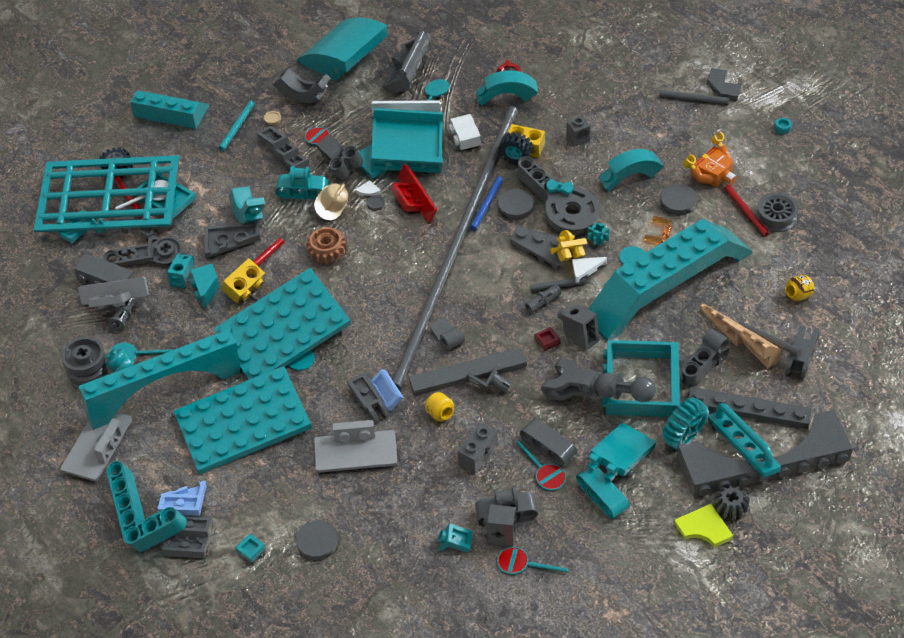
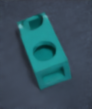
[167,253,194,288]

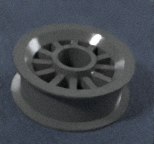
[756,192,799,232]

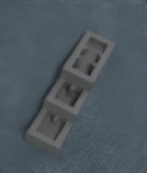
[257,126,310,169]

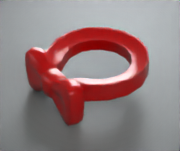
[497,60,521,72]

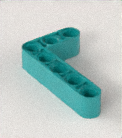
[107,461,187,552]

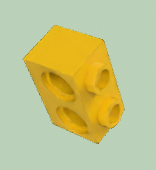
[508,124,545,158]
[221,258,265,304]

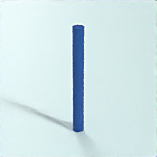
[470,176,503,231]

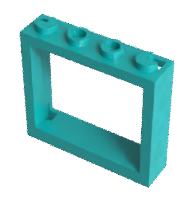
[602,340,680,417]

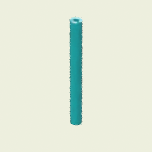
[218,101,255,151]

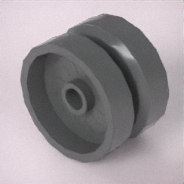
[61,337,109,386]

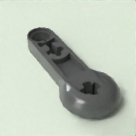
[103,237,182,267]

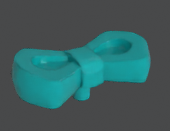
[546,179,574,196]

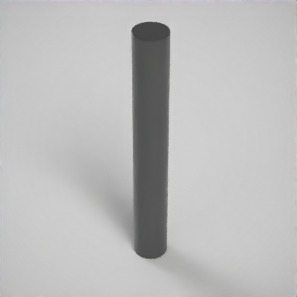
[530,276,587,292]

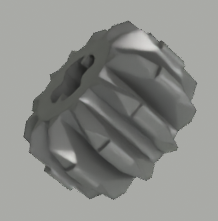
[713,484,750,521]

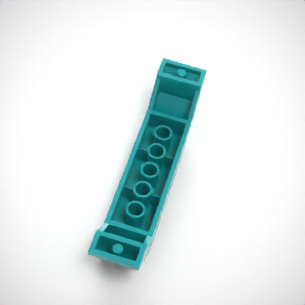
[588,219,753,342]

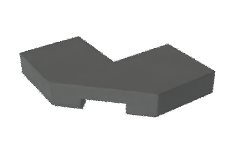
[707,68,741,101]

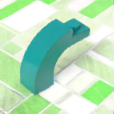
[476,70,539,106]
[598,149,664,192]
[228,186,265,224]

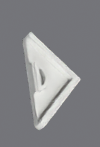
[572,257,607,283]

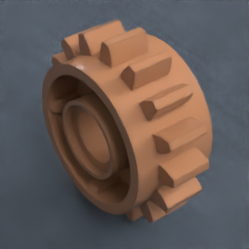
[306,227,347,263]

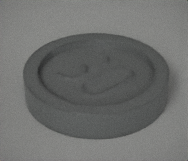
[367,195,385,211]

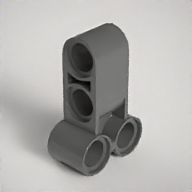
[316,134,363,180]
[682,329,729,386]

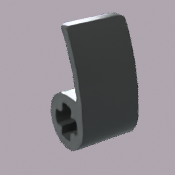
[430,317,465,350]

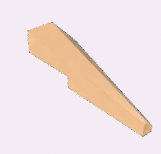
[700,304,782,368]

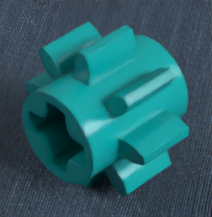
[587,223,610,245]

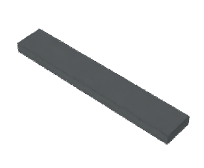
[409,348,527,395]

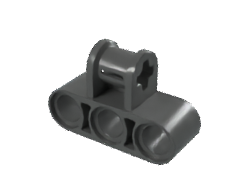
[475,487,538,526]

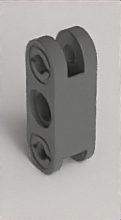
[785,325,820,378]

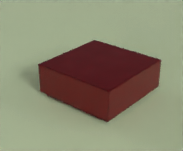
[534,327,561,351]

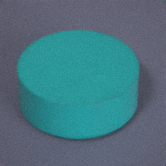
[774,118,792,134]

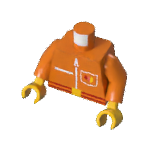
[683,132,737,187]

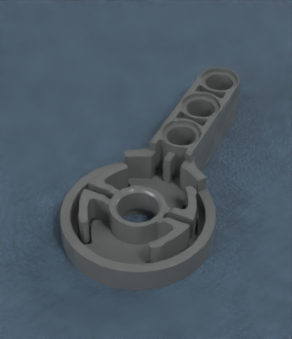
[517,157,600,235]

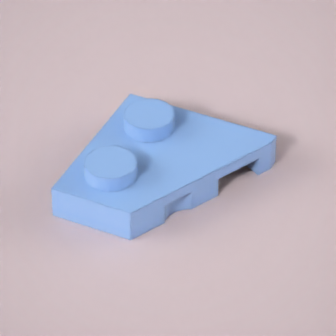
[158,481,207,516]

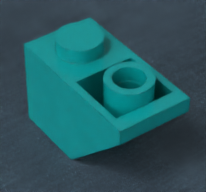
[189,264,220,308]

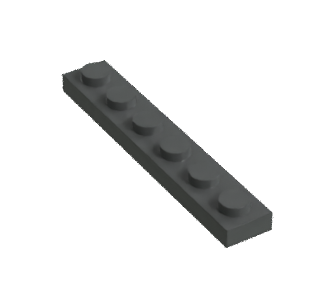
[689,387,812,429]

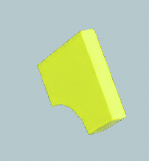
[674,504,733,548]

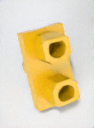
[550,230,587,262]

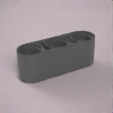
[520,418,578,467]

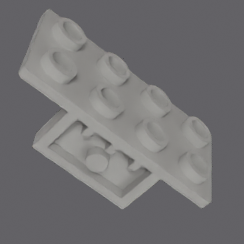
[60,413,132,482]
[315,420,398,473]

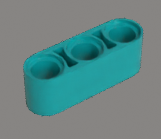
[576,467,630,519]

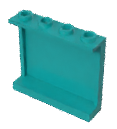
[371,108,444,173]

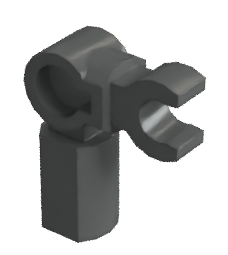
[140,217,175,244]

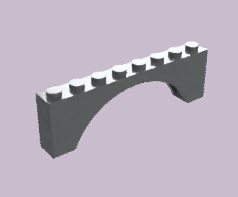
[677,410,853,497]

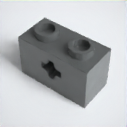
[458,423,498,474]
[484,504,516,547]

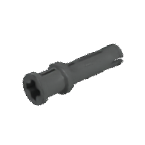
[108,297,137,331]

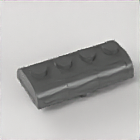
[383,31,431,94]

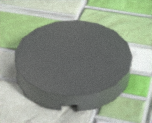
[660,184,697,215]
[498,189,534,219]
[296,520,338,560]

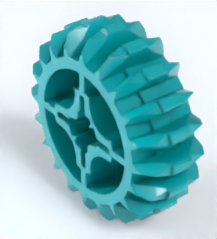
[662,397,709,450]

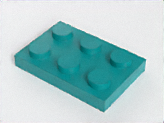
[133,174,196,219]

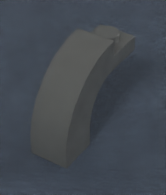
[273,68,331,103]

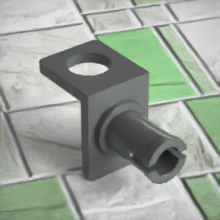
[465,363,512,393]

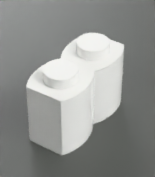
[448,114,481,150]

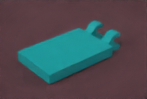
[586,422,656,481]

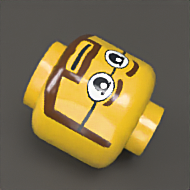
[785,275,814,302]

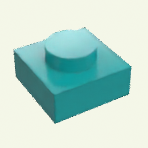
[235,533,266,563]

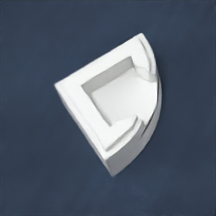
[356,181,381,197]

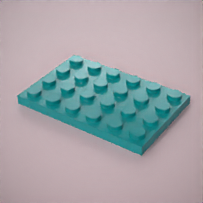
[214,267,352,380]
[173,366,312,475]

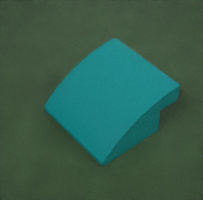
[297,17,388,81]

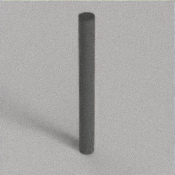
[660,90,729,105]
[738,321,802,356]

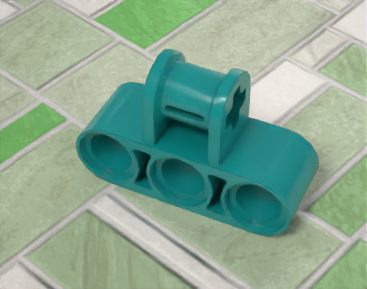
[275,166,329,200]

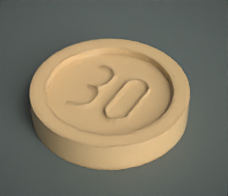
[264,111,281,125]

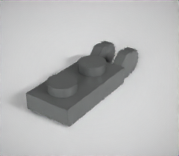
[347,373,390,423]

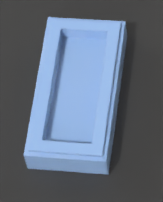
[371,369,404,411]

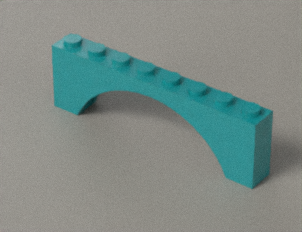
[79,329,240,430]

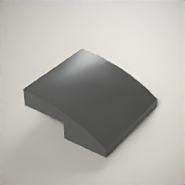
[162,516,213,558]

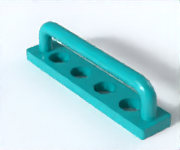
[708,403,781,477]

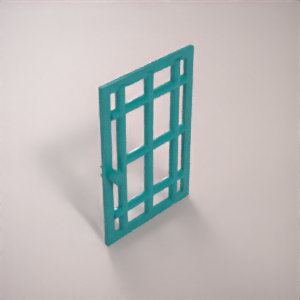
[34,155,180,233]

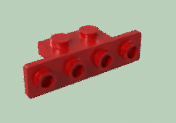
[390,164,437,222]

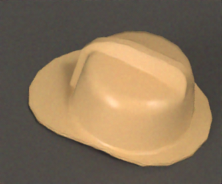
[314,183,348,220]

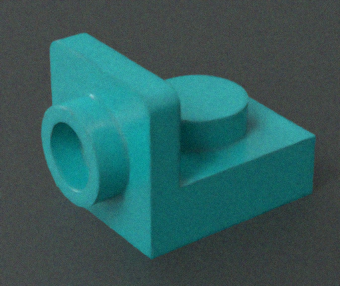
[438,523,473,553]

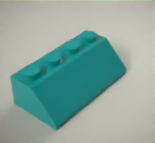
[130,91,209,129]

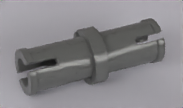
[525,284,562,313]

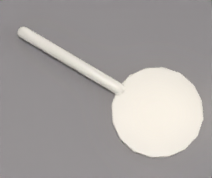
[115,180,168,210]

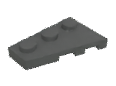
[204,221,260,258]
[510,226,561,270]

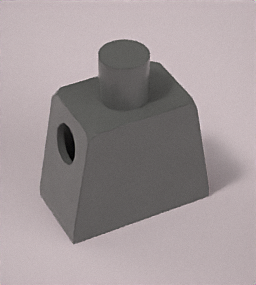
[558,305,600,351]

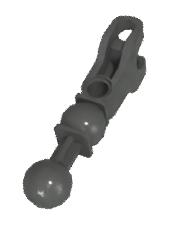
[541,359,656,403]

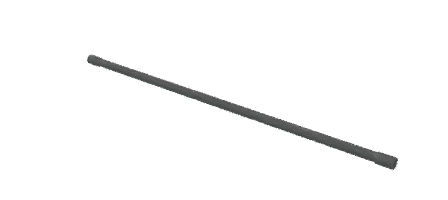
[392,106,518,390]

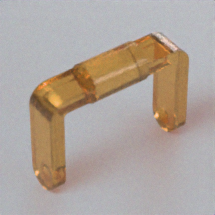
[644,216,672,244]

